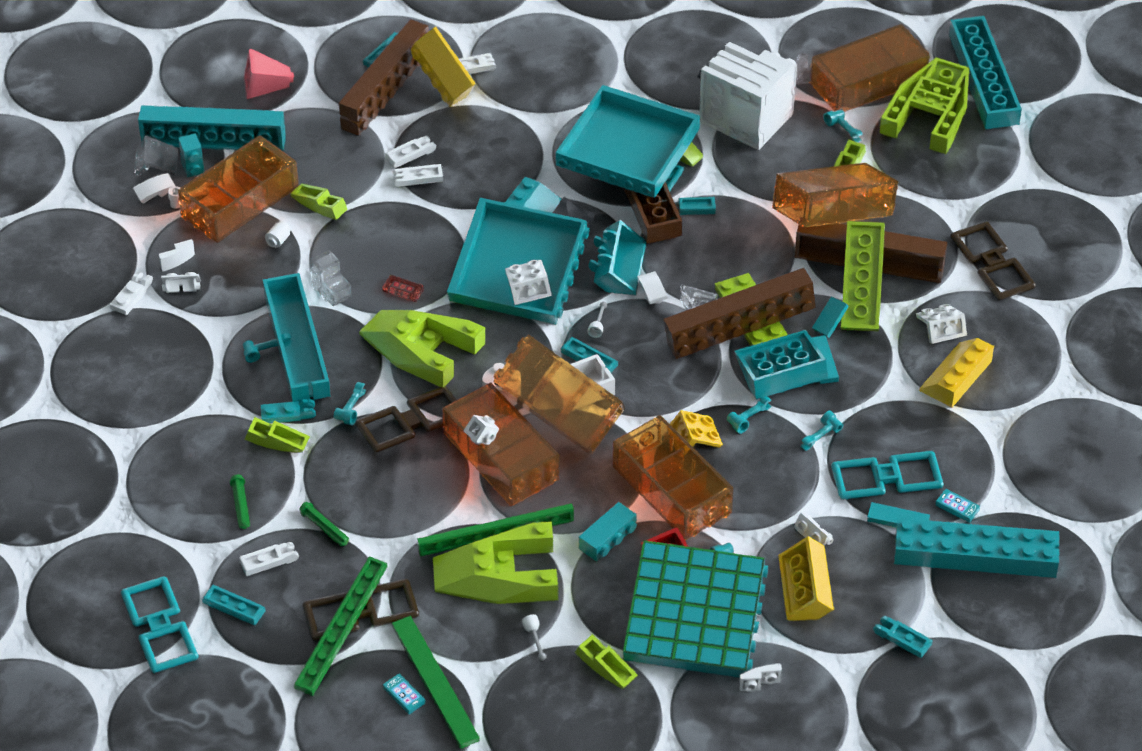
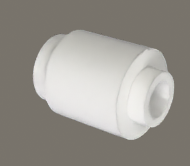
[265,221,291,248]

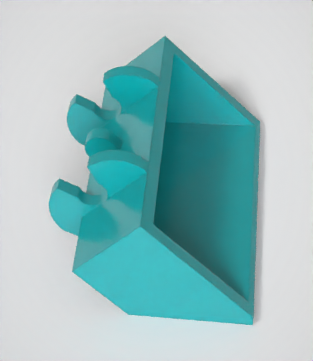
[588,220,647,295]

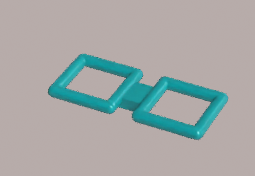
[831,451,944,499]
[121,576,199,673]

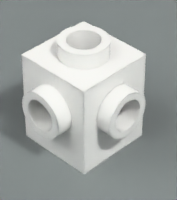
[464,415,499,445]

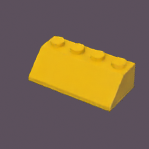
[410,27,476,107]
[919,338,994,408]
[778,536,834,621]

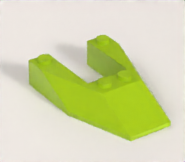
[880,57,969,154]
[359,310,485,387]
[433,522,558,604]

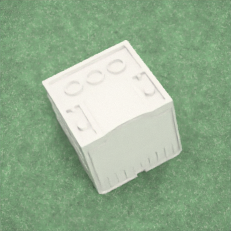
[697,42,797,150]

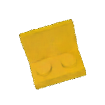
[668,410,723,455]

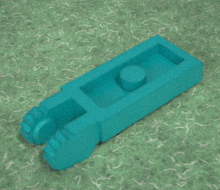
[261,399,316,423]
[873,616,933,658]

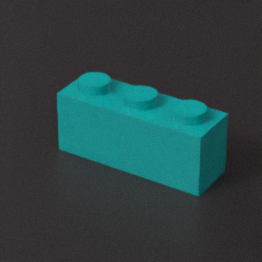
[579,502,637,562]

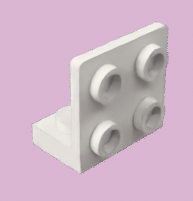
[505,260,551,305]
[916,304,967,344]

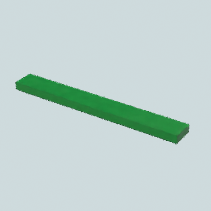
[417,503,574,556]
[294,556,388,696]
[392,616,480,749]

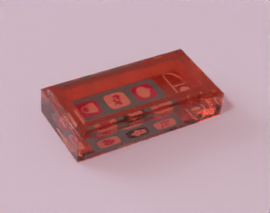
[382,275,424,302]

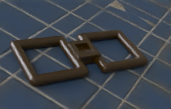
[950,221,1036,300]
[355,386,467,452]
[302,579,419,641]

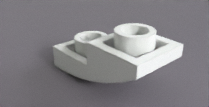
[133,173,175,204]
[159,239,195,272]
[638,271,667,304]
[739,664,782,692]

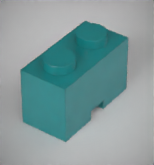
[178,133,205,178]

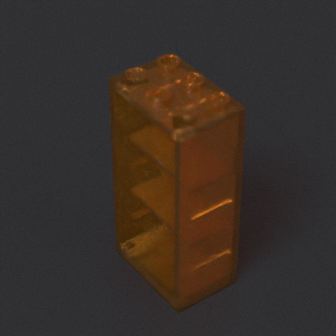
[810,24,930,112]
[178,135,299,243]
[772,163,898,228]
[493,334,625,455]
[443,382,559,506]
[613,415,733,540]

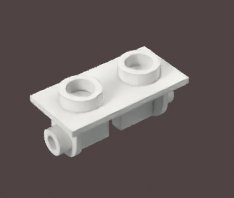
[161,272,201,293]
[794,512,834,545]

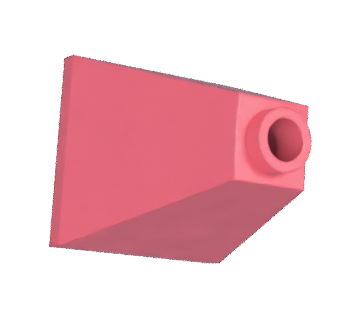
[244,49,294,99]

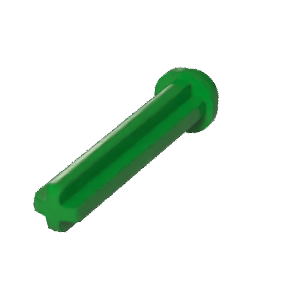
[229,474,250,530]
[299,502,350,546]

